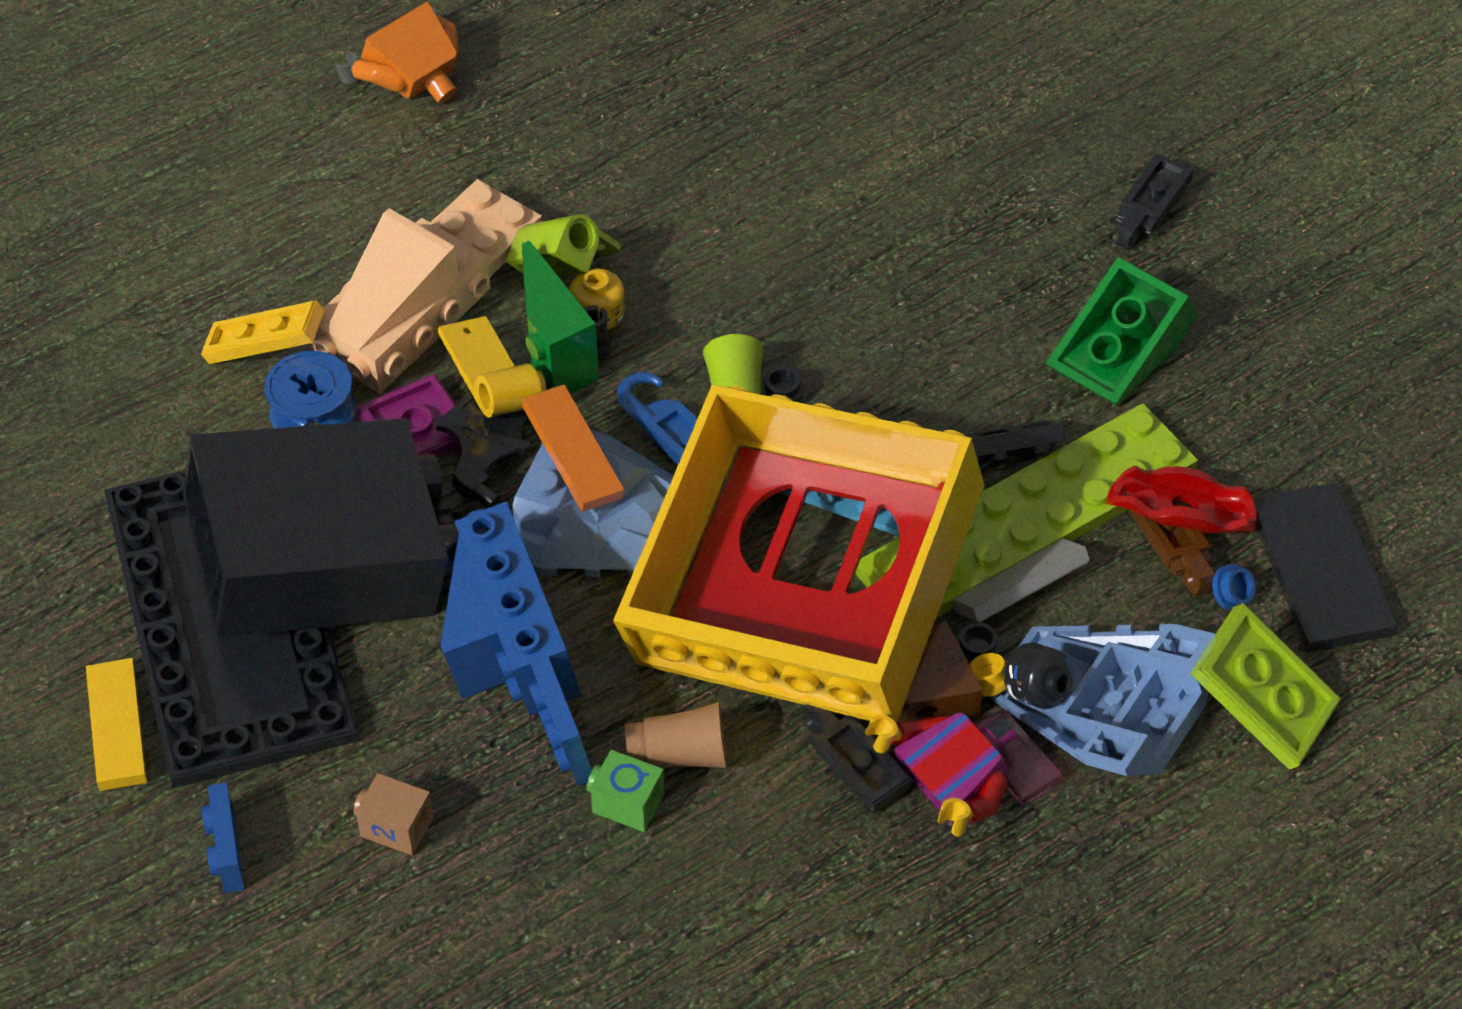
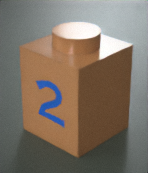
[354,773,434,856]

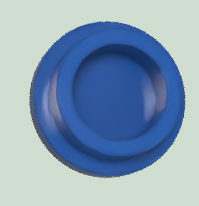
[1212,564,1256,610]

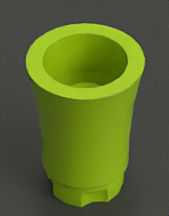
[703,334,764,395]

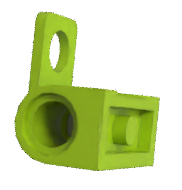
[505,214,622,277]

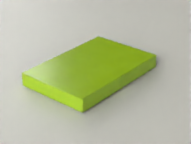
[1190,603,1341,770]

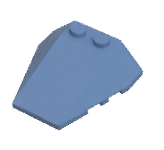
[988,624,1215,776]

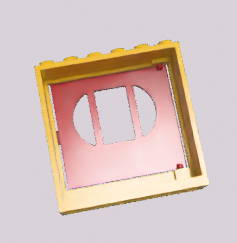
[613,385,984,722]

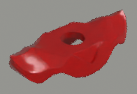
[1105,466,1257,533]

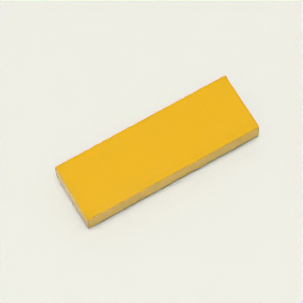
[201,300,325,364]
[86,658,147,791]

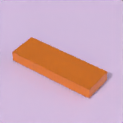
[522,385,624,512]

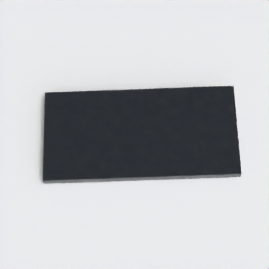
[104,470,359,789]

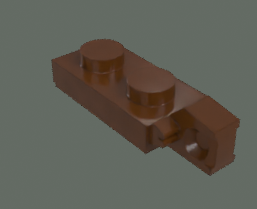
[1128,501,1215,596]

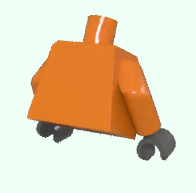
[335,2,459,104]

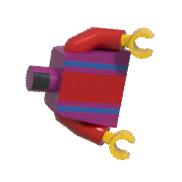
[865,712,1017,837]

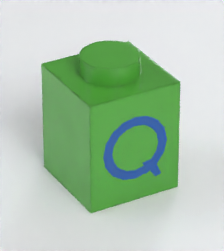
[587,750,665,832]

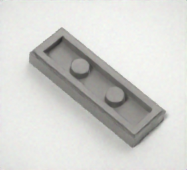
[952,538,1090,622]

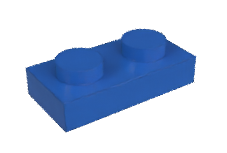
[201,782,244,893]

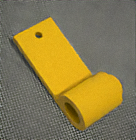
[438,316,546,418]

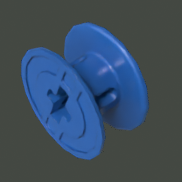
[265,350,356,428]

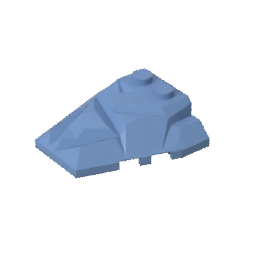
[513,430,718,578]

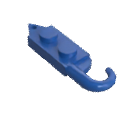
[617,372,735,488]

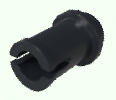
[584,305,613,359]

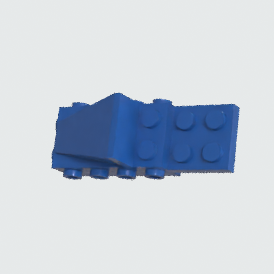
[441,501,592,786]

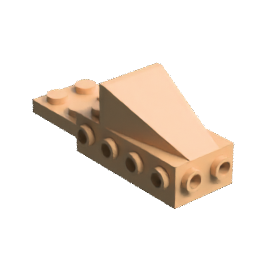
[312,179,542,394]

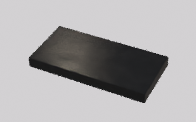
[1254,483,1398,652]

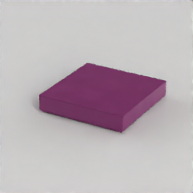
[356,373,459,458]

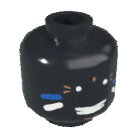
[1003,642,1074,710]

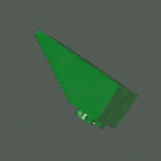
[522,240,599,394]
[1046,257,1199,407]

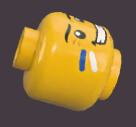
[569,268,625,330]

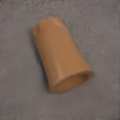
[625,702,727,769]

